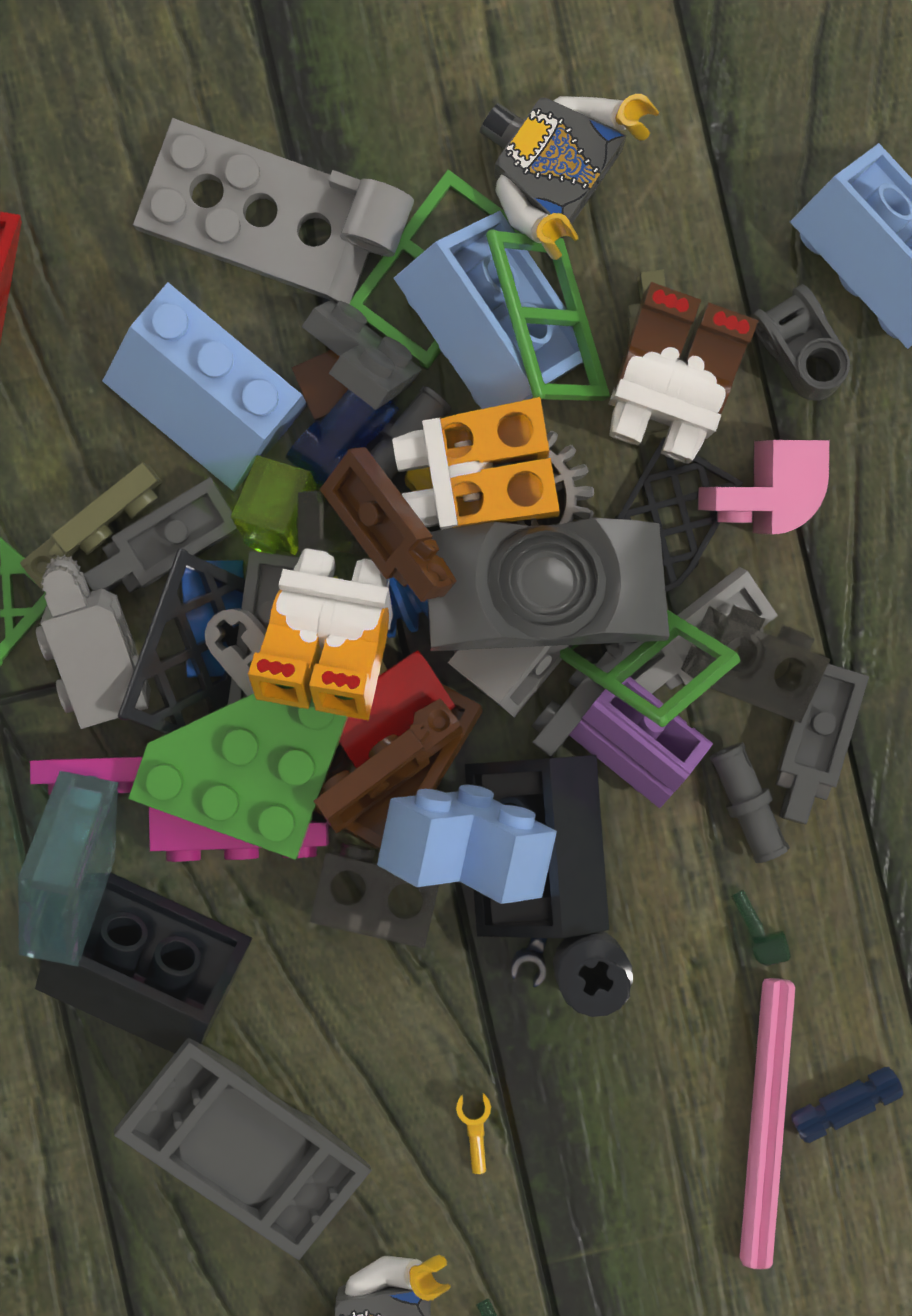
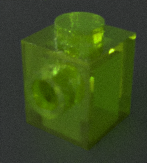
[230,455,321,555]

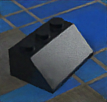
[465,755,610,938]
[35,866,252,1054]

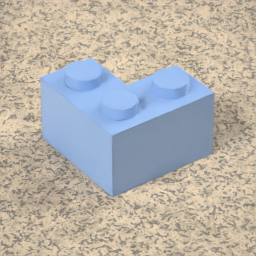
[377,785,557,904]

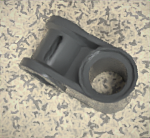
[751,284,850,401]

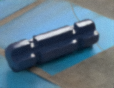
[791,1067,904,1143]

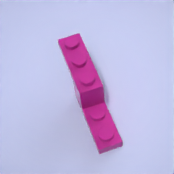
[30,756,330,862]

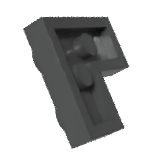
[302,299,422,410]

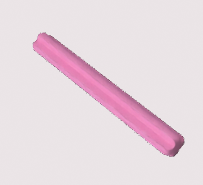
[739,978,795,1269]

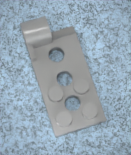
[133,118,414,304]

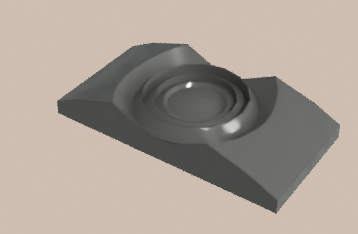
[427,518,669,651]
[113,1038,372,1260]

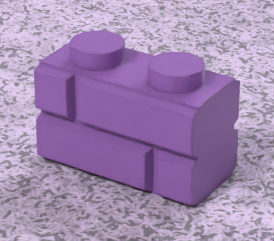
[569,677,713,809]

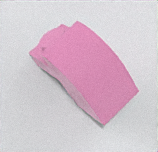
[698,440,830,534]

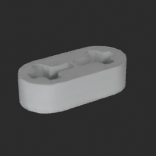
[205,608,267,696]

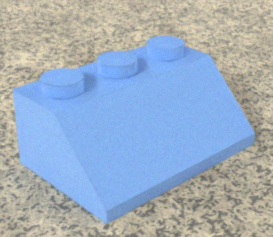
[790,143,912,349]
[394,211,583,409]
[102,282,308,492]

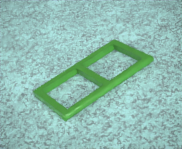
[350,170,522,369]
[486,230,610,401]
[560,610,741,727]

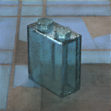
[18,771,118,967]

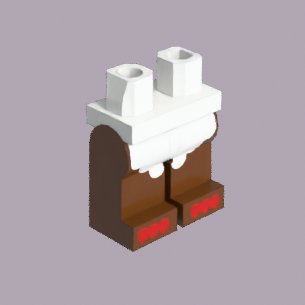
[609,282,759,464]

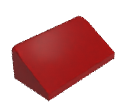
[339,650,455,769]

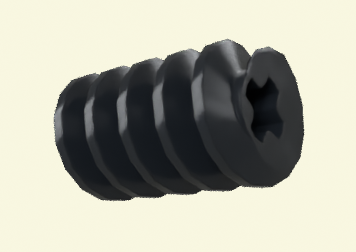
[553,931,633,1017]

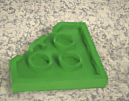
[128,684,353,860]

